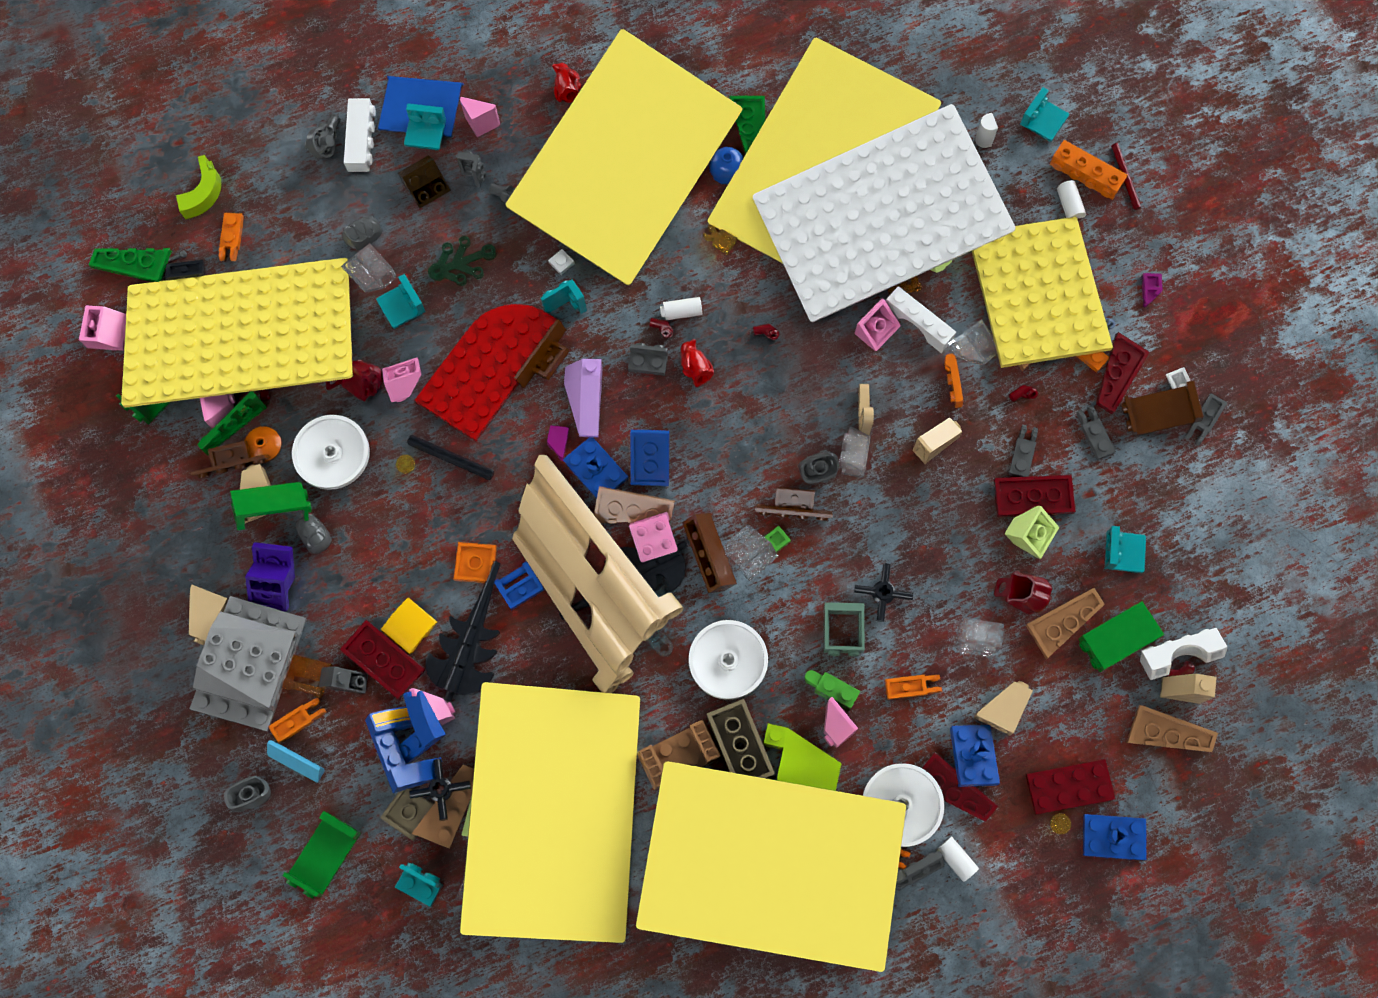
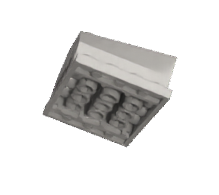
[190,596,307,732]

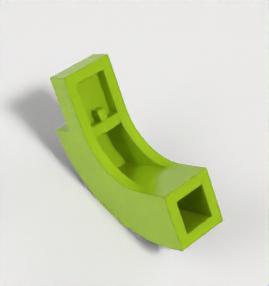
[176,155,221,219]

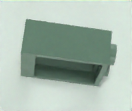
[823,602,865,656]

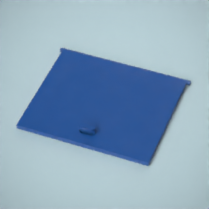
[378,76,464,137]

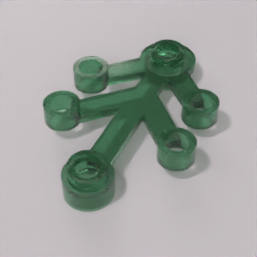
[428,236,497,286]

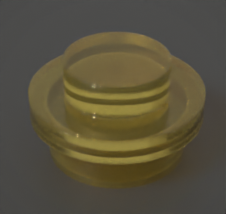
[396,455,415,474]
[1050,814,1071,835]

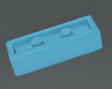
[267,740,325,782]

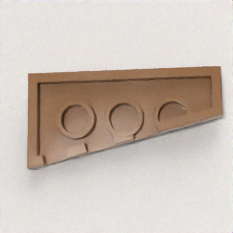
[594,486,675,524]
[1026,588,1105,660]
[1126,705,1218,752]
[412,765,474,849]

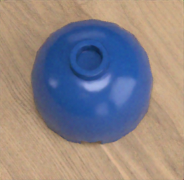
[709,147,743,185]

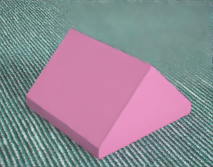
[460,97,500,137]
[855,299,901,351]

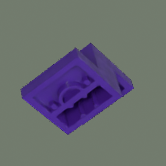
[245,542,295,612]

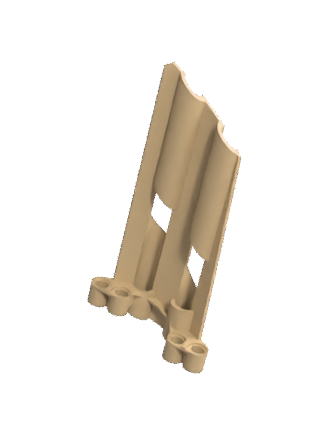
[513,455,683,693]

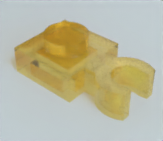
[703,225,737,255]

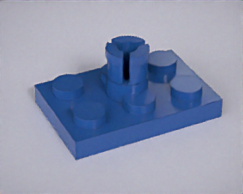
[630,430,670,486]
[563,437,629,499]
[950,725,1000,787]
[1083,814,1146,861]

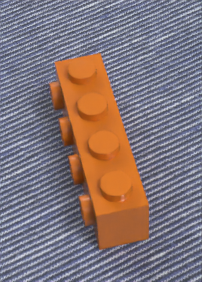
[1050,140,1128,200]

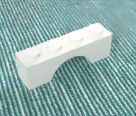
[886,286,956,353]
[1140,628,1227,680]

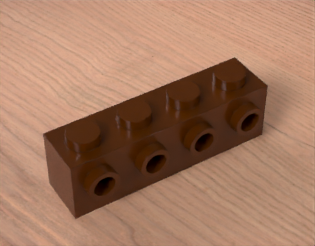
[682,513,737,593]

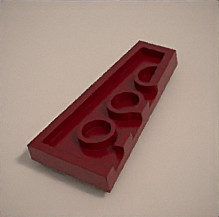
[1096,332,1150,414]
[922,753,999,822]

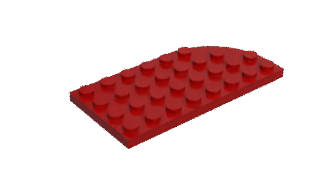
[415,304,562,442]

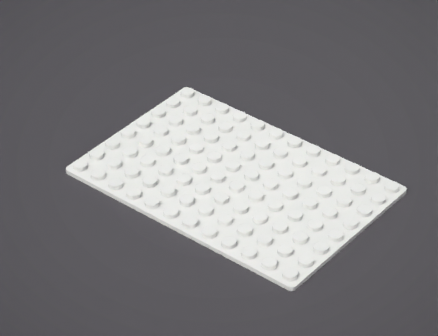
[753,104,1016,322]

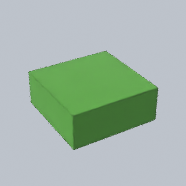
[764,526,791,553]

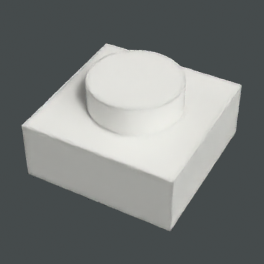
[548,249,575,275]

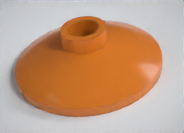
[245,426,282,462]

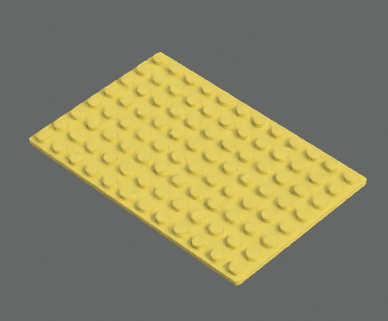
[506,29,742,285]
[708,38,941,264]
[121,258,353,408]
[460,682,640,943]
[636,761,906,972]

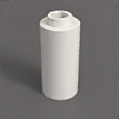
[660,297,702,321]

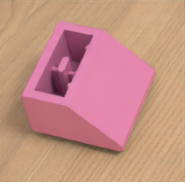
[79,305,126,351]

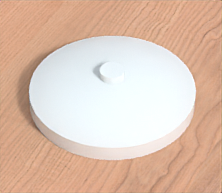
[292,415,370,490]
[689,620,768,700]
[863,764,944,847]

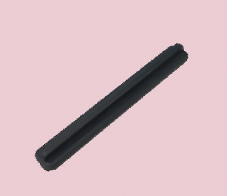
[407,435,494,480]

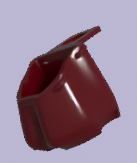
[325,360,382,402]
[994,571,1053,614]

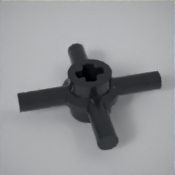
[854,563,913,622]
[409,759,471,821]

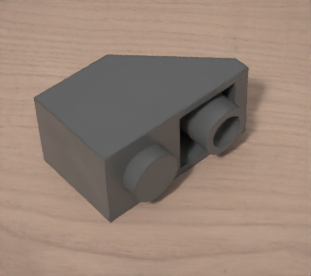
[319,666,368,694]

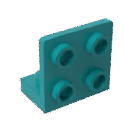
[1020,87,1069,142]
[404,103,446,150]
[376,274,426,329]
[540,279,587,314]
[1104,526,1146,573]
[395,862,443,907]

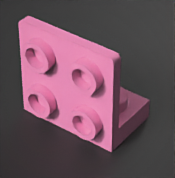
[629,512,678,562]

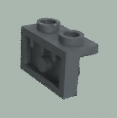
[628,343,668,376]

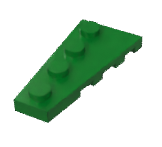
[729,96,765,155]
[89,248,172,282]
[197,391,267,455]

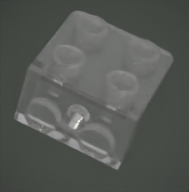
[723,525,778,581]

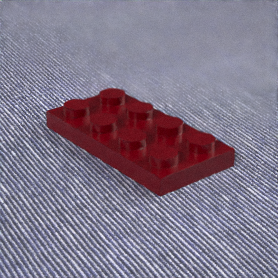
[994,475,1076,517]
[340,620,425,700]
[1025,759,1115,815]

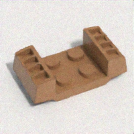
[637,720,722,790]

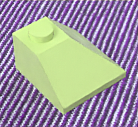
[1005,506,1059,559]

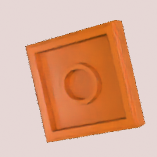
[453,542,497,583]

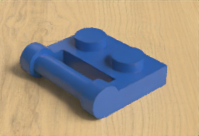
[494,561,544,611]

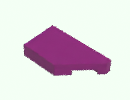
[1141,273,1163,307]
[547,425,569,461]

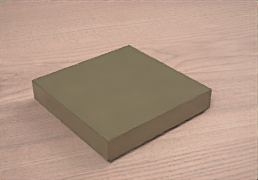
[380,788,433,841]

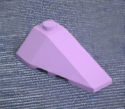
[564,359,603,437]

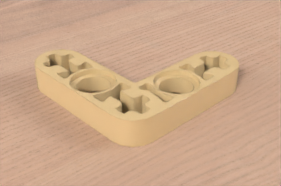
[858,384,874,437]

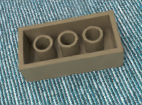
[707,699,775,779]

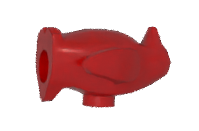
[552,63,581,103]
[681,339,714,387]

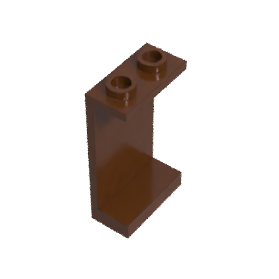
[1121,380,1204,437]

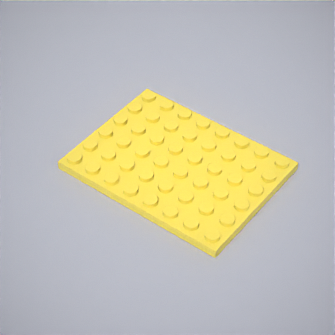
[972,217,1113,368]

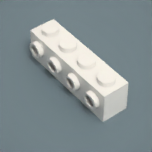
[344,98,376,172]

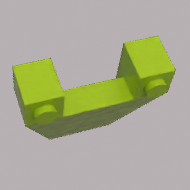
[763,723,841,791]

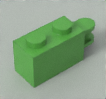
[805,670,860,712]

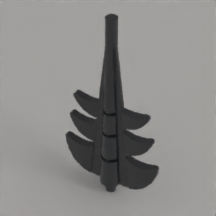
[559,540,688,620]
[425,561,501,702]

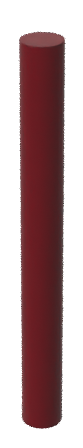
[1111,143,1141,210]

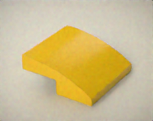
[381,598,437,654]

